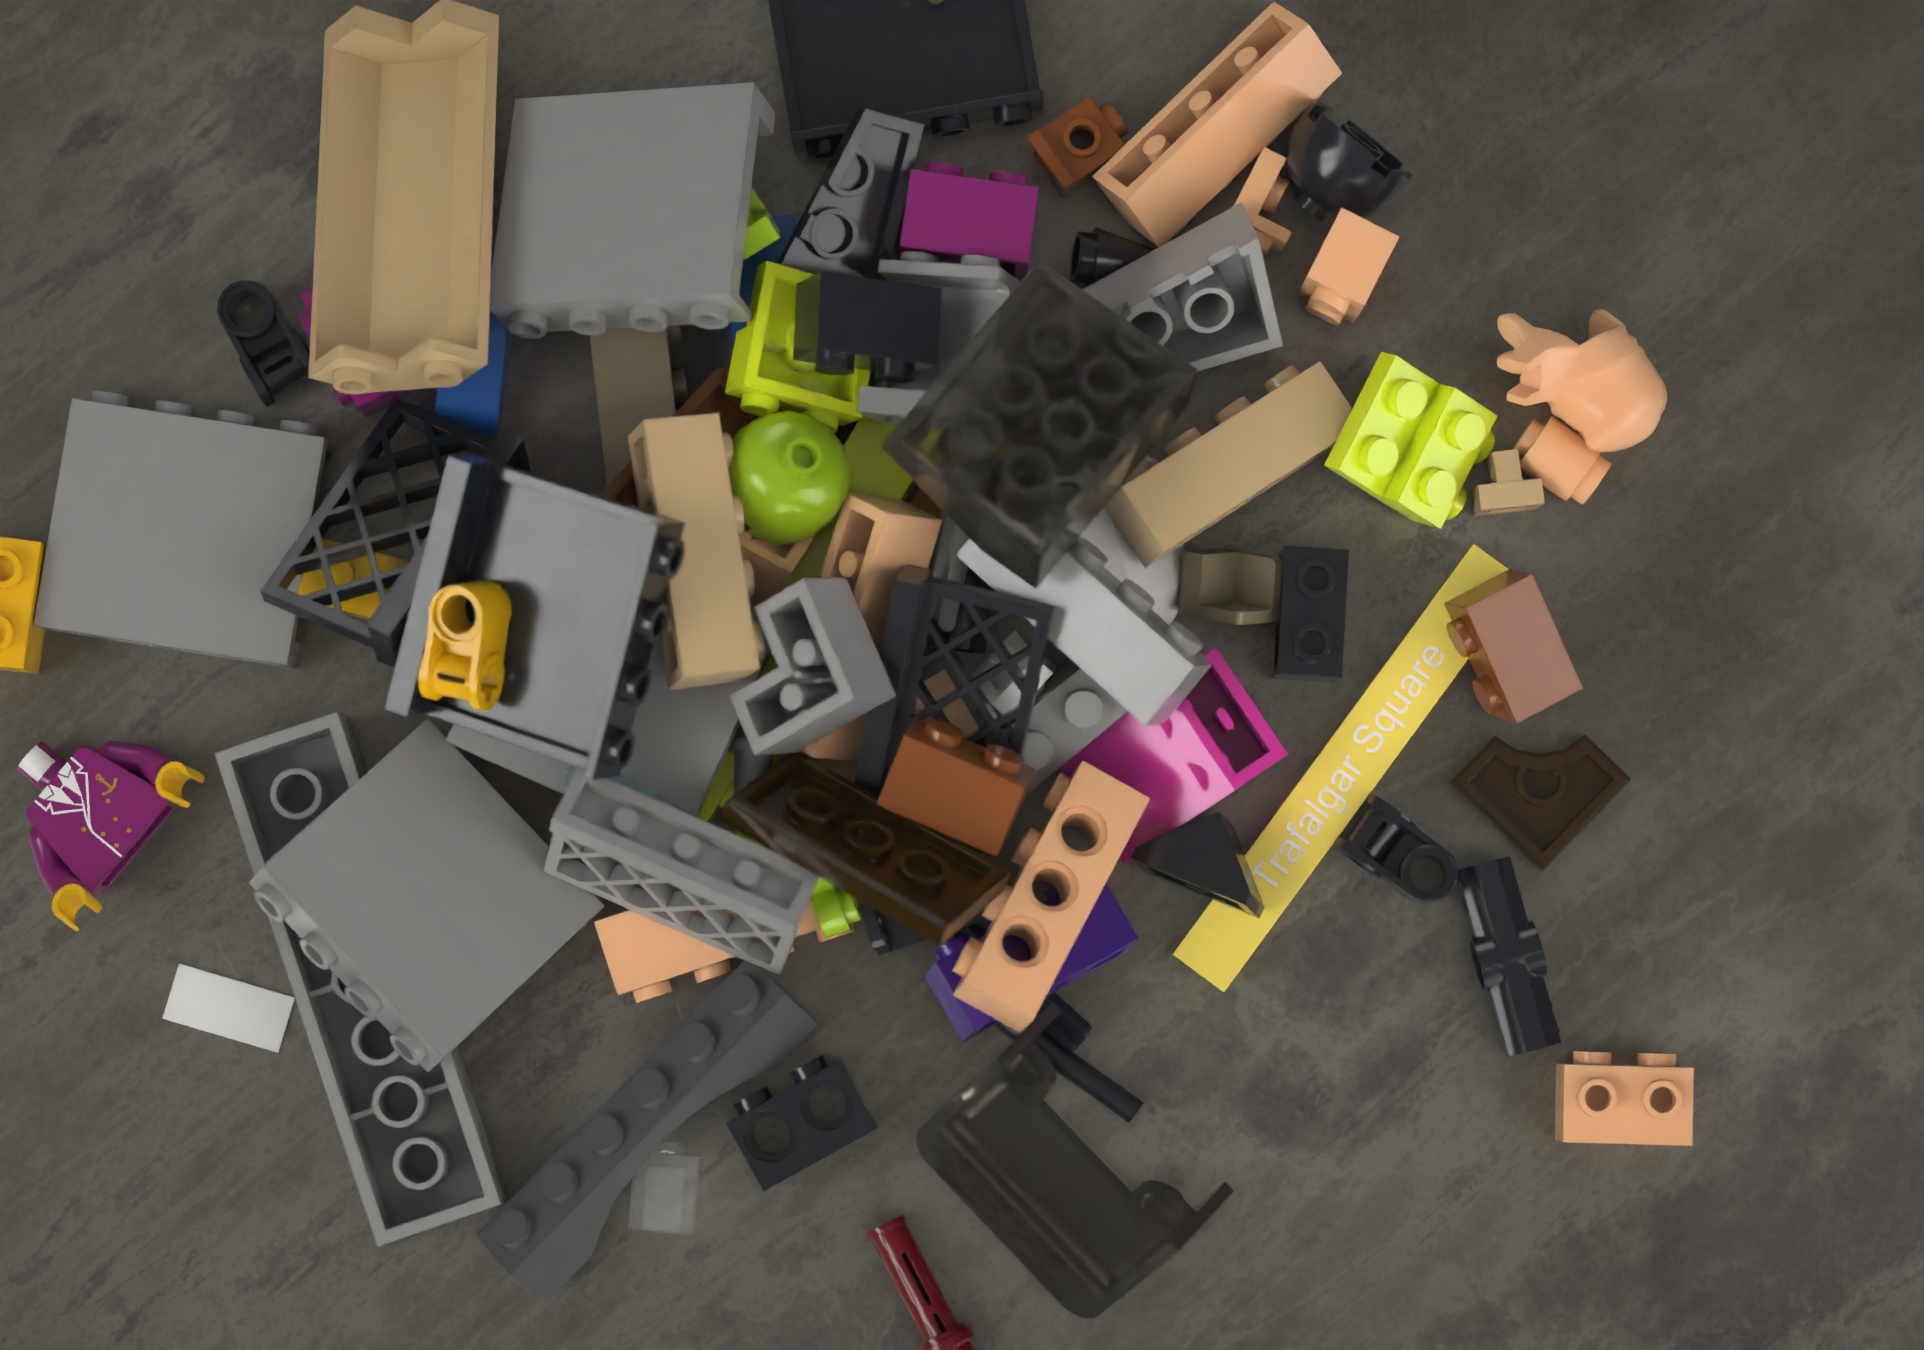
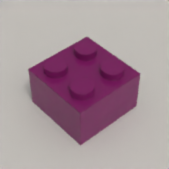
[900,162,1039,283]

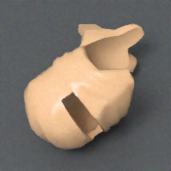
[1497,309,1667,452]

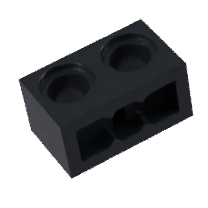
[1272,546,1349,683]
[726,1055,878,1192]

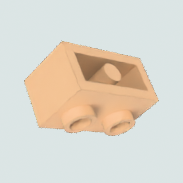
[1555,1051,1694,1146]

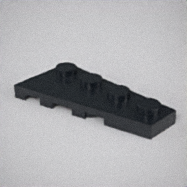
[744,108,924,328]

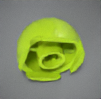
[728,410,851,545]

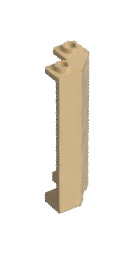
[308,0,499,394]

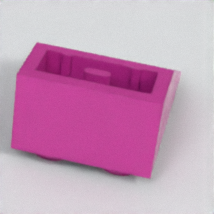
[1060,647,1288,864]

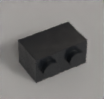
[793,271,942,383]

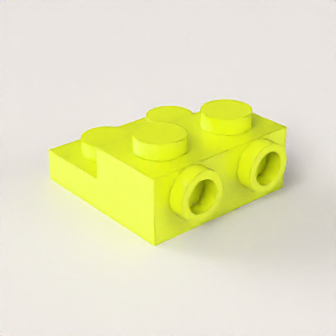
[725,261,871,433]
[1324,352,1498,529]

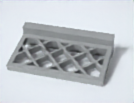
[543,766,819,976]

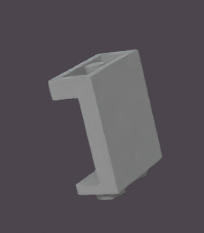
[857,251,1020,433]

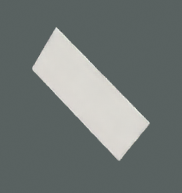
[162,963,295,1053]

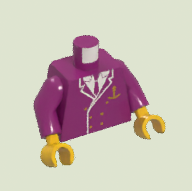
[17,740,205,931]

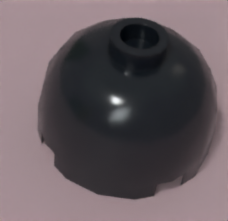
[1284,100,1413,221]

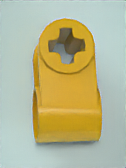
[418,580,512,712]

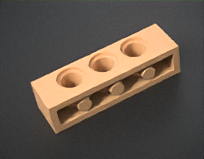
[952,760,1150,1033]

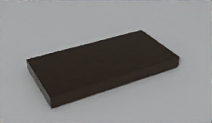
[720,752,1011,946]

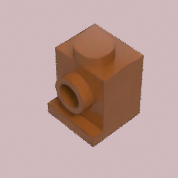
[1026,96,1129,199]

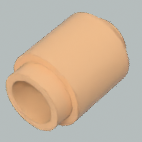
[1512,415,1612,505]

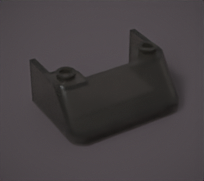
[916,1002,1234,1318]

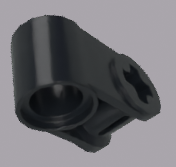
[217,280,315,407]
[1333,794,1458,904]

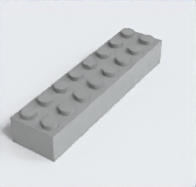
[214,712,509,1247]

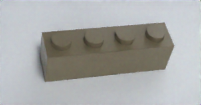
[590,325,689,485]

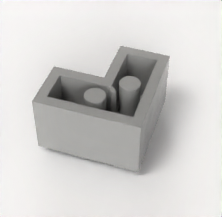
[730,578,896,755]

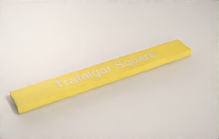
[1172,544,1509,992]

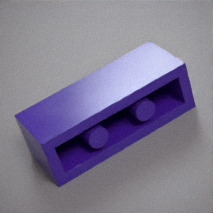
[925,884,1139,1043]

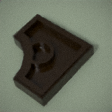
[1449,735,1631,871]

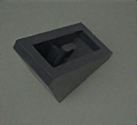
[1131,811,1265,919]

